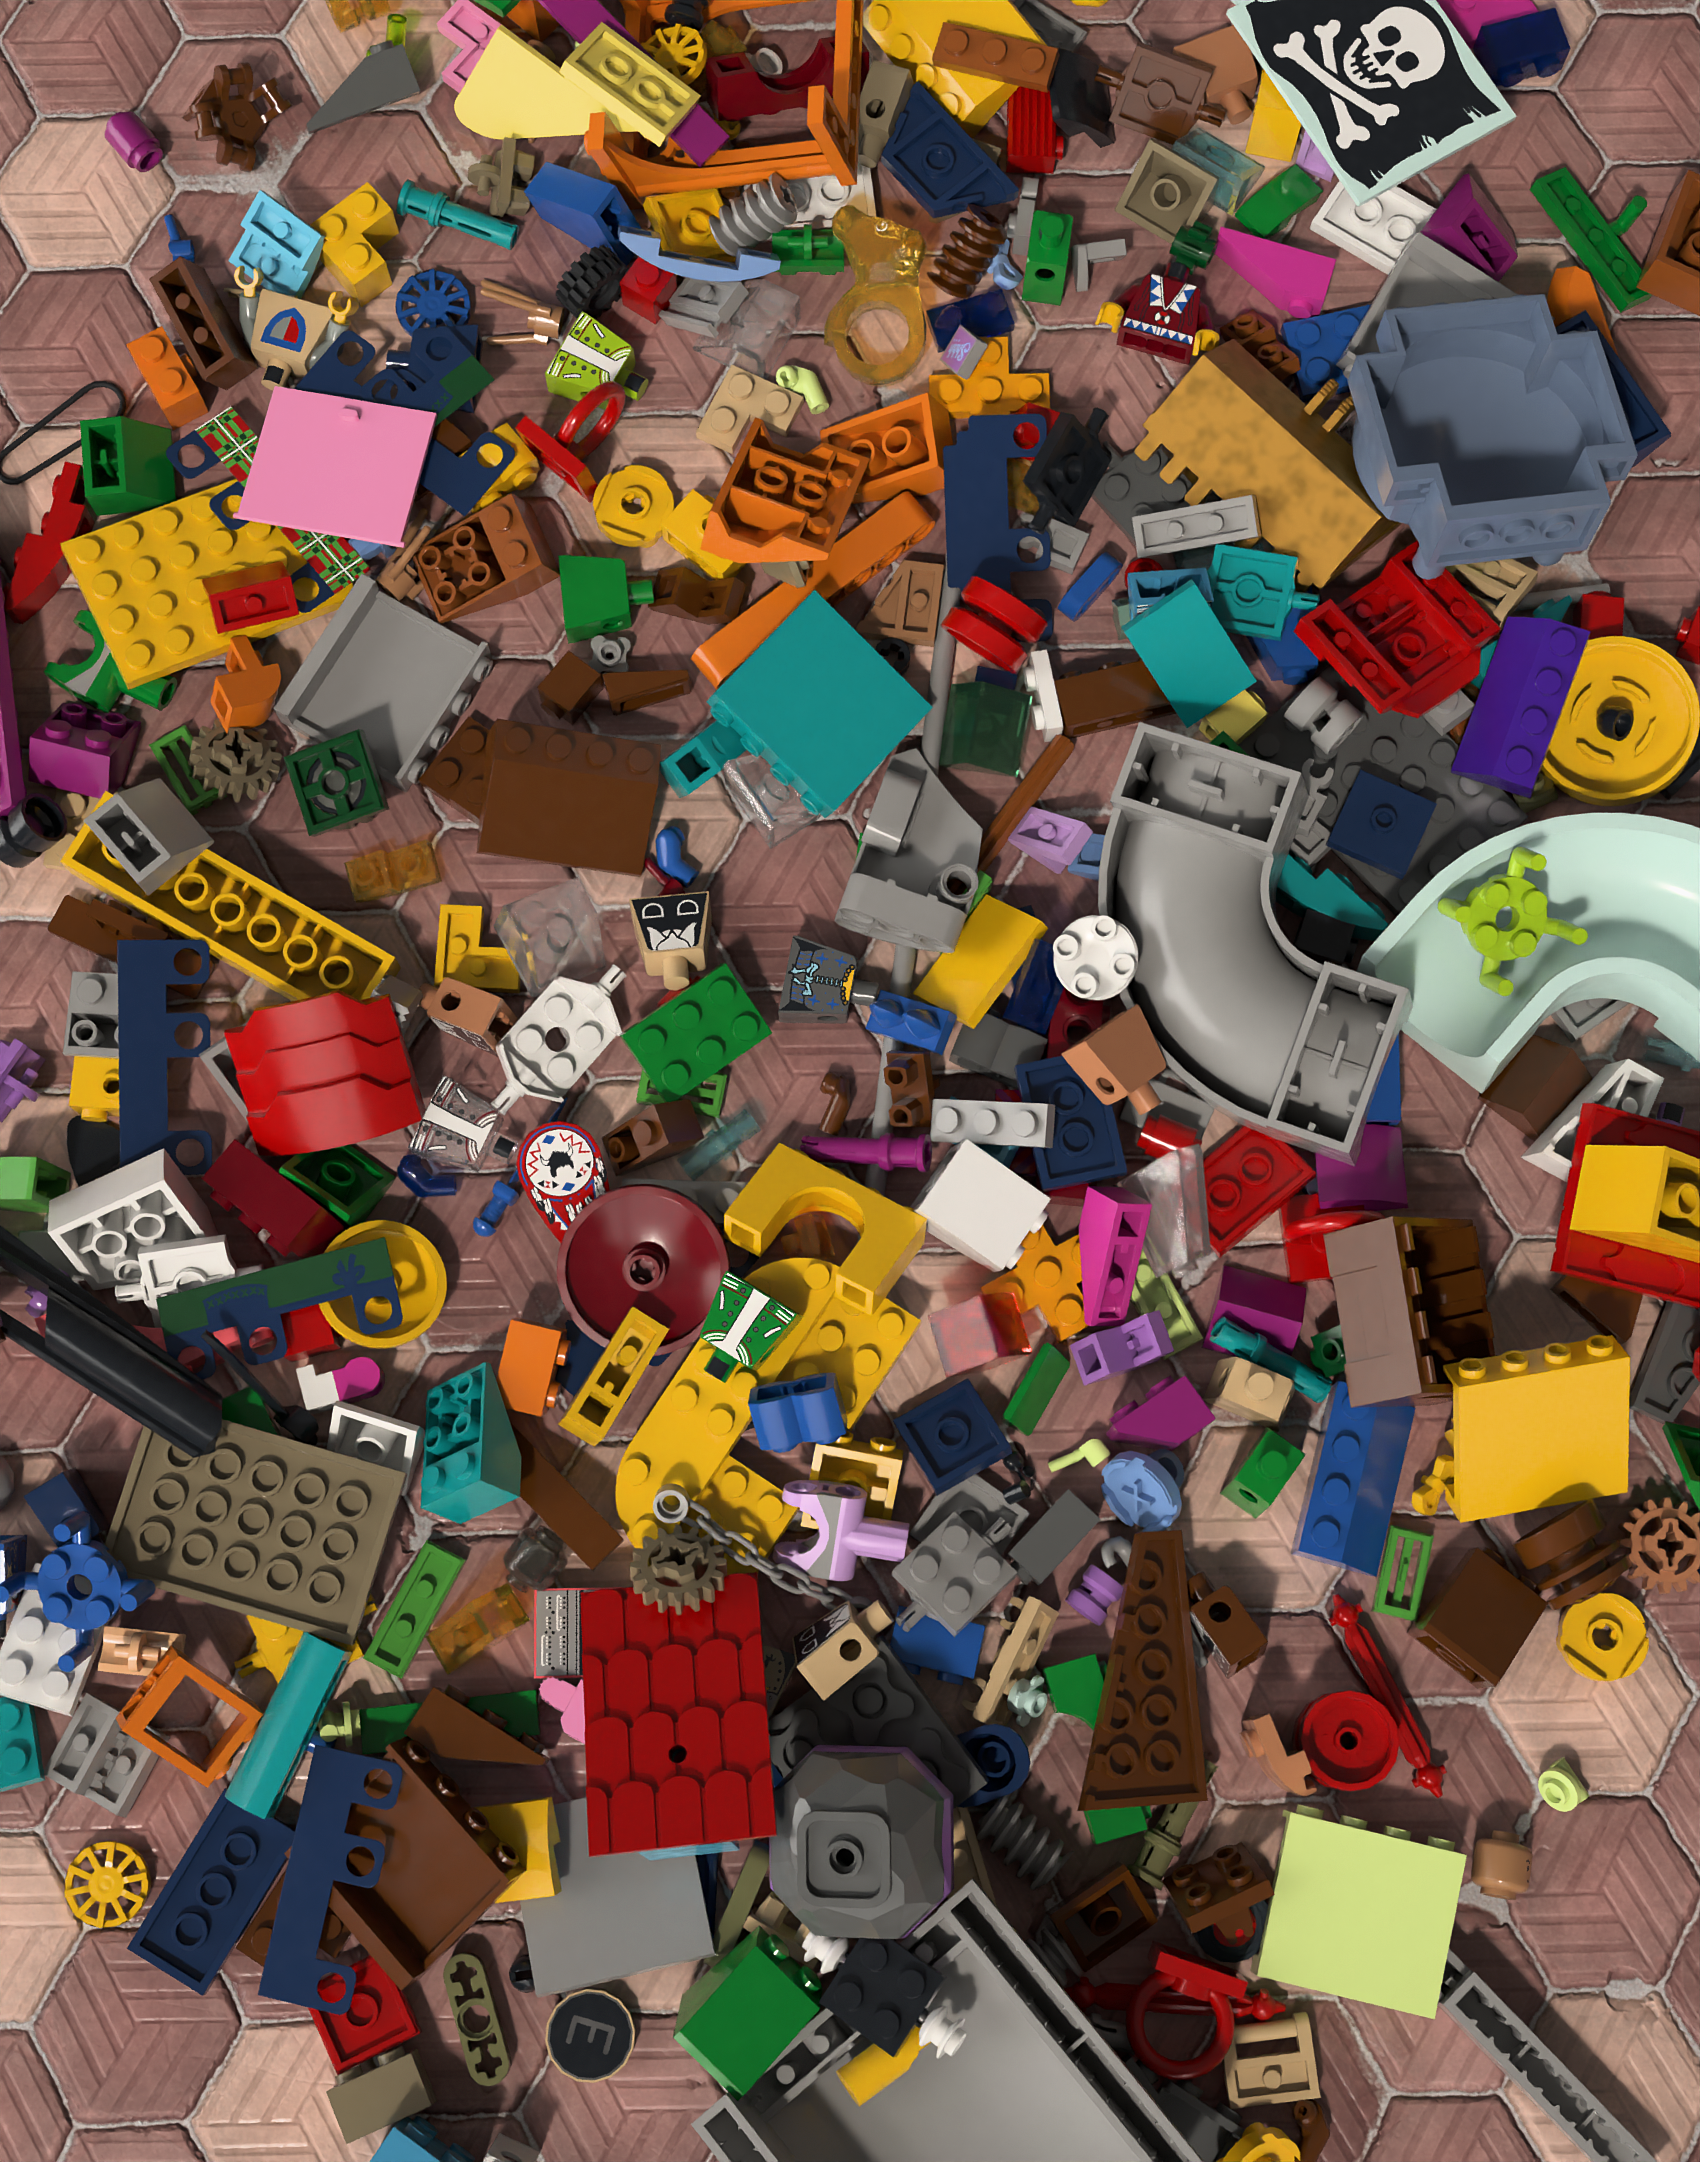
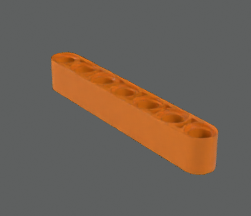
[691,491,936,690]

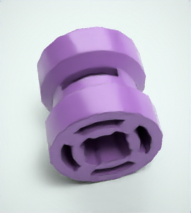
[1065,1564,1123,1626]

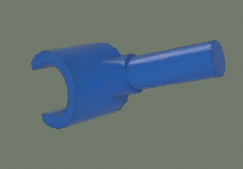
[164,214,195,263]

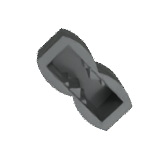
[949,1008,1048,1090]

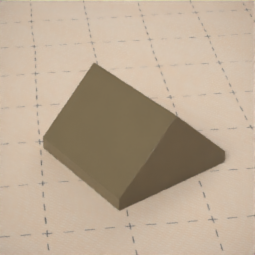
[1115,138,1220,244]

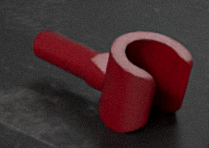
[644,857,685,896]

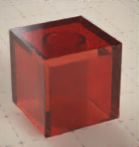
[927,1292,1032,1378]

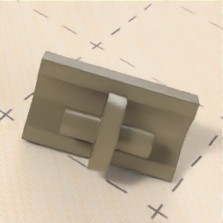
[467,137,535,220]

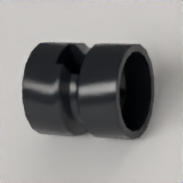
[0,793,67,868]

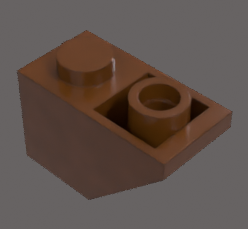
[602,1099,705,1176]

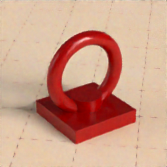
[515,381,626,503]
[1278,1193,1385,1284]
[1126,1941,1248,2080]

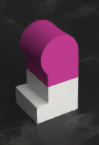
[296,1357,385,1415]

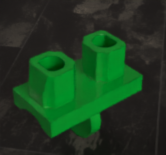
[772,224,844,275]

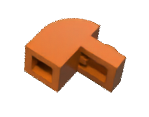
[210,635,281,734]

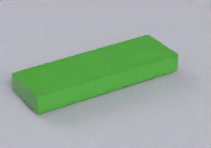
[363,1540,466,1679]

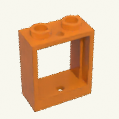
[115,1645,263,1788]

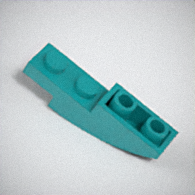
[1276,854,1389,941]

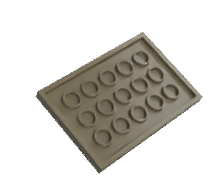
[105,1419,408,1645]

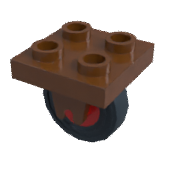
[1162,1842,1275,1963]

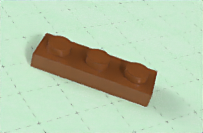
[932,22,1059,93]

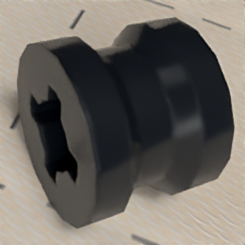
[664,0,710,31]

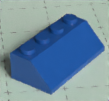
[1291,1381,1416,1577]

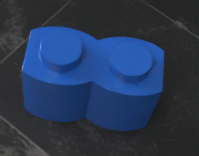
[748,1373,848,1453]

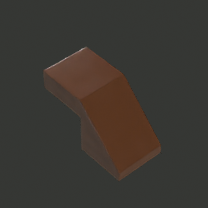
[648,567,746,625]

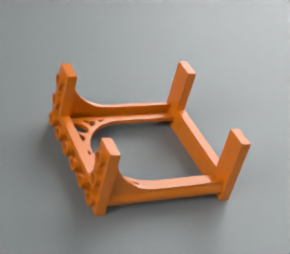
[584,0,864,210]

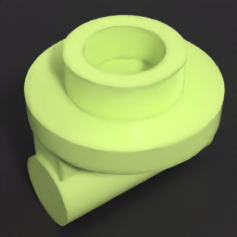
[319,1701,361,1747]
[1538,1757,1590,1812]

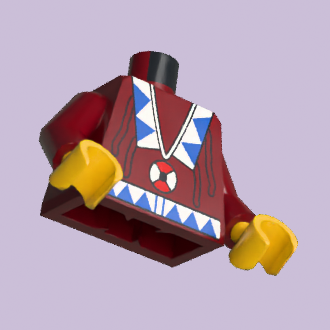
[1095,262,1220,365]

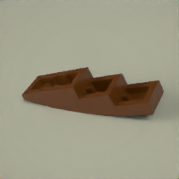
[510,1423,624,1571]

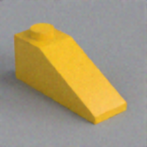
[558,1306,669,1447]

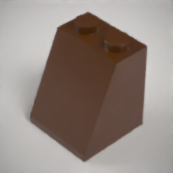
[1406,1547,1549,1688]

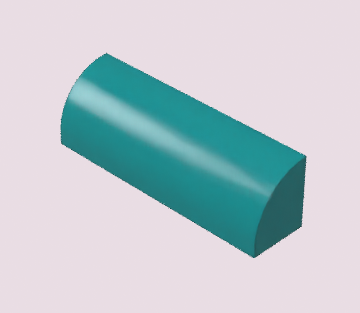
[225,1632,352,1820]

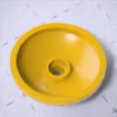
[319,1220,447,1348]

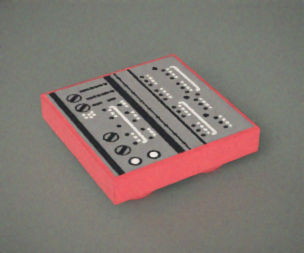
[534,1587,623,1679]

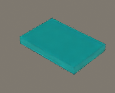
[1121,579,1257,728]

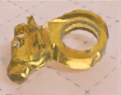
[824,205,927,387]

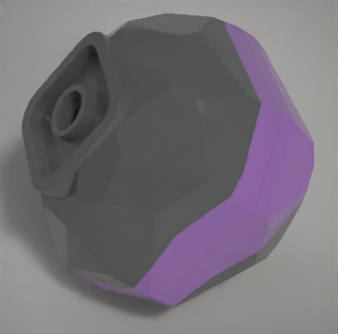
[769,1745,954,1939]

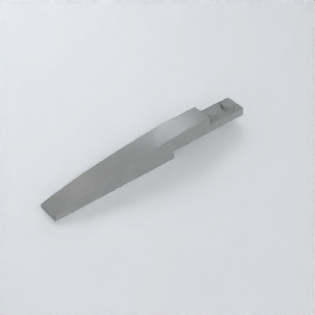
[1438,1949,1657,2162]

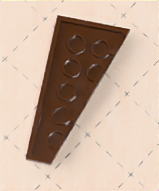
[1077,1530,1208,1811]

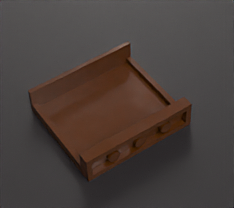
[284,1736,527,1991]

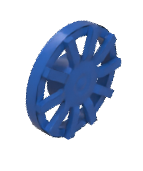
[396,269,471,337]

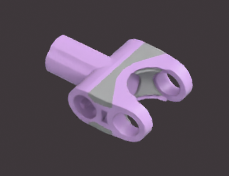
[773,1480,910,1581]

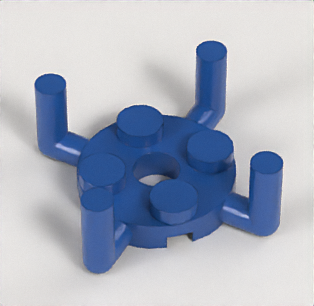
[0,1511,156,1672]

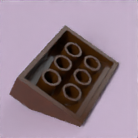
[476,718,661,877]

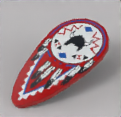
[516,1121,610,1243]

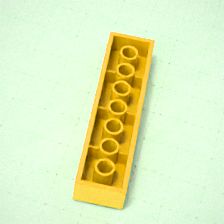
[60,791,401,1001]

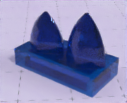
[926,288,1014,353]
[1003,939,1064,1034]

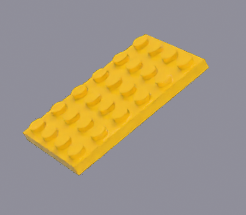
[60,479,353,690]

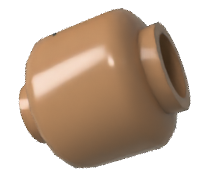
[1471,1830,1533,1900]

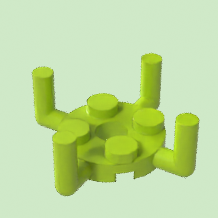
[1437,847,1588,996]

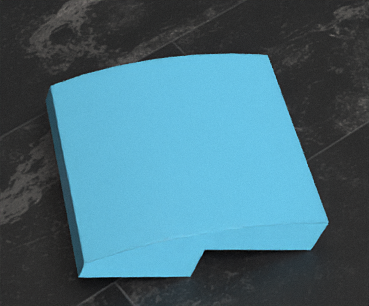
[228,190,325,299]

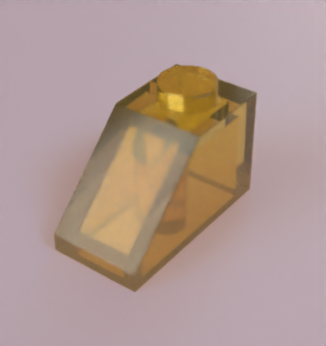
[425,1583,530,1675]

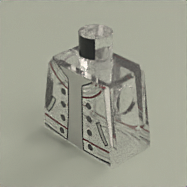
[408,1075,518,1172]

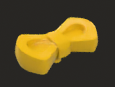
[1412,1454,1454,1516]

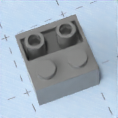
[84,778,214,896]
[63,971,168,1059]

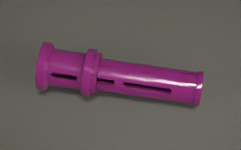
[800,1133,932,1172]

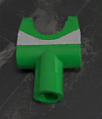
[43,610,177,713]

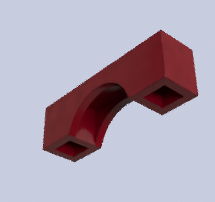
[706,36,869,122]

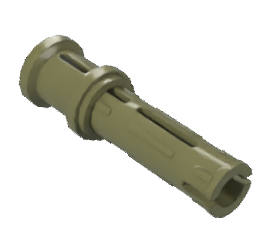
[1127,1759,1218,1890]

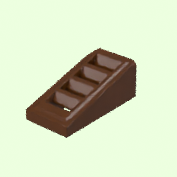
[602,670,692,716]

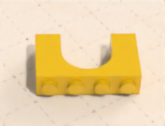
[724,1143,927,1316]

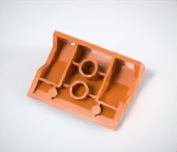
[700,417,870,563]

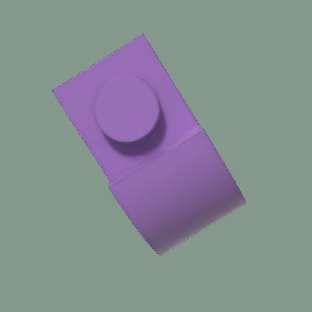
[1070,1310,1174,1386]

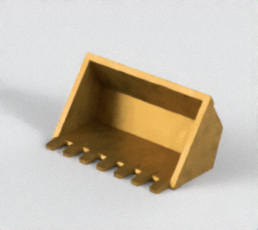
[1135,339,1402,593]

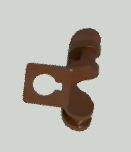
[182,62,293,173]

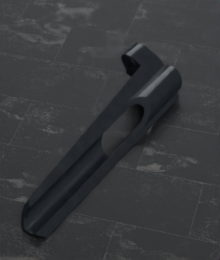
[0,1225,223,1458]

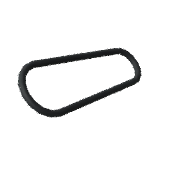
[0,381,126,485]

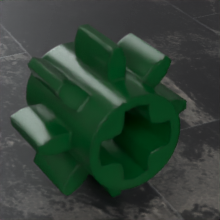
[1169,220,1218,275]

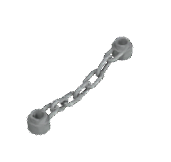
[653,1484,873,1611]

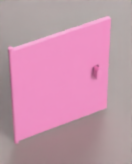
[233,386,437,548]

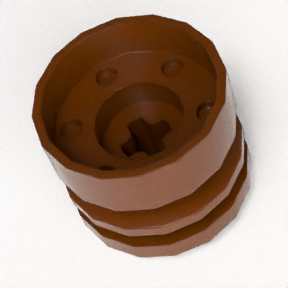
[1512,1498,1633,1610]

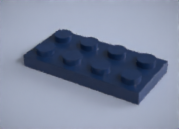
[127,1788,295,1996]

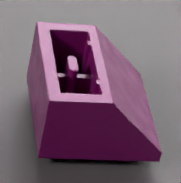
[1420,173,1518,282]
[28,703,141,799]
[1106,1375,1216,1451]

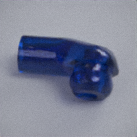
[397,1154,457,1198]

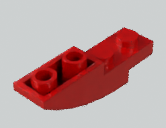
[3,461,95,624]

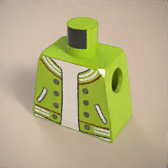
[545,311,648,410]

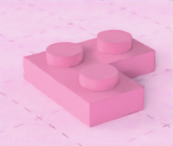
[437,0,501,93]

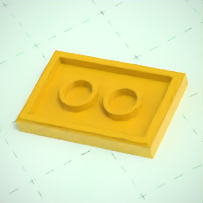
[913,894,1048,1029]

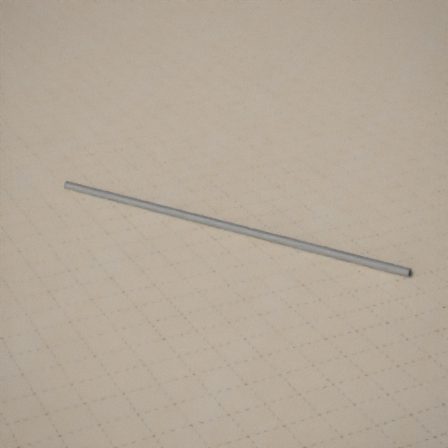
[847,552,961,1431]

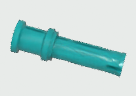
[396,179,519,250]

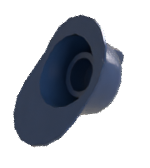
[957,1724,1031,1808]

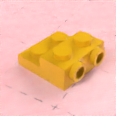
[800,1431,904,1530]

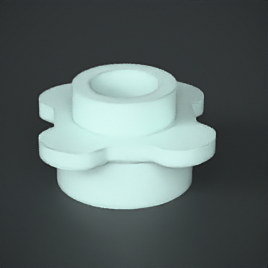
[1007,1675,1047,1727]

